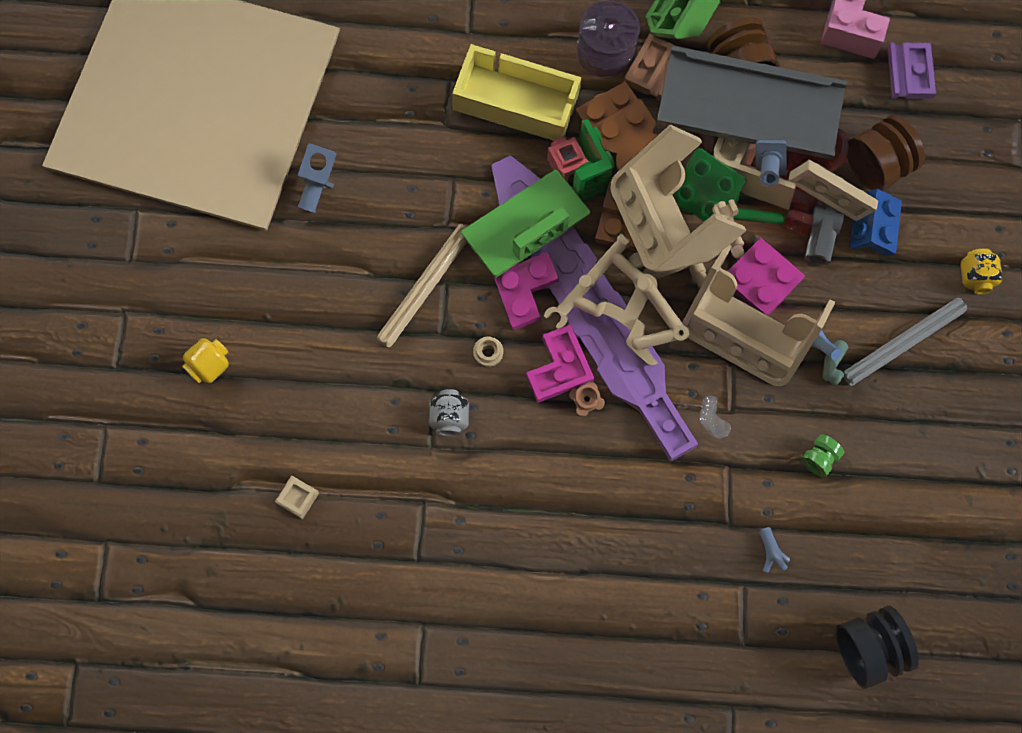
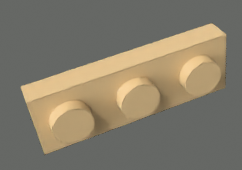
[789,160,878,221]

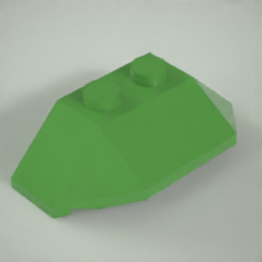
[646,0,721,39]

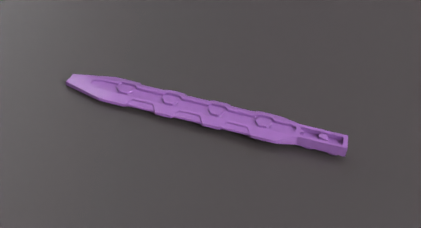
[492,155,698,462]

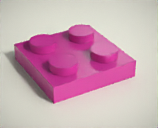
[728,238,805,316]

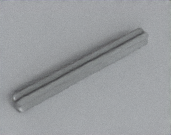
[843,298,967,386]

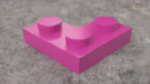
[494,252,560,330]
[526,324,594,403]

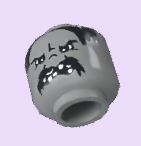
[429,389,469,437]

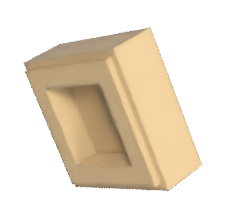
[275,476,319,520]

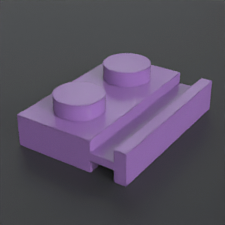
[887,43,936,99]

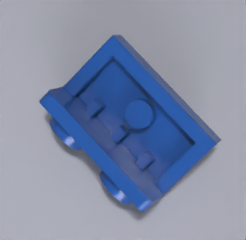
[850,188,902,256]

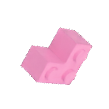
[821,0,890,59]

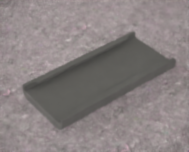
[656,46,848,160]

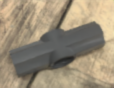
[804,178,844,266]

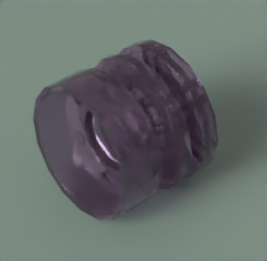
[576,0,640,78]

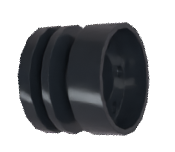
[835,605,919,689]

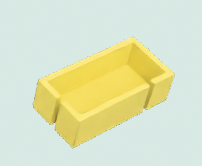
[452,44,581,141]

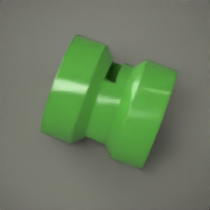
[801,434,845,477]

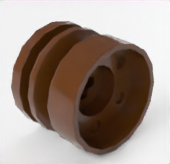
[706,17,780,67]
[846,115,925,191]

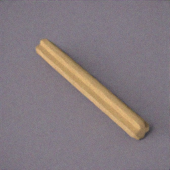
[377,224,467,347]

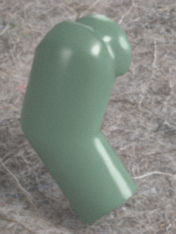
[822,340,848,386]

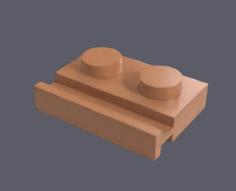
[624,34,674,101]

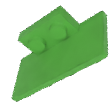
[462,170,590,278]

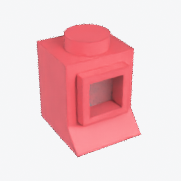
[547,137,589,183]

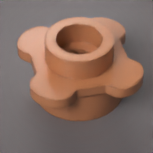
[569,382,605,417]

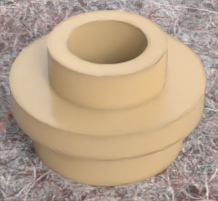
[473,337,503,367]

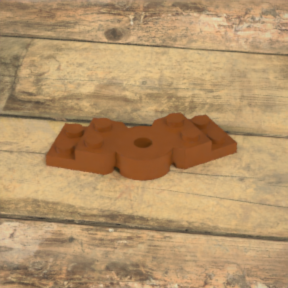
[576,81,658,252]

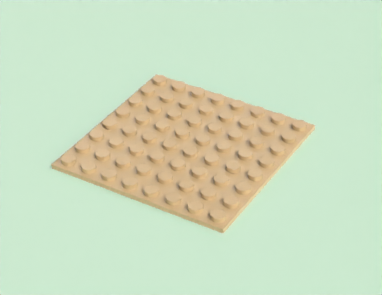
[42,0,340,231]

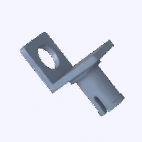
[756,140,787,186]
[297,144,336,213]

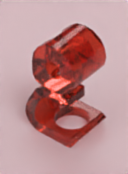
[781,186,817,235]

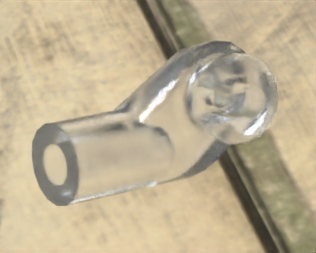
[700,395,731,439]

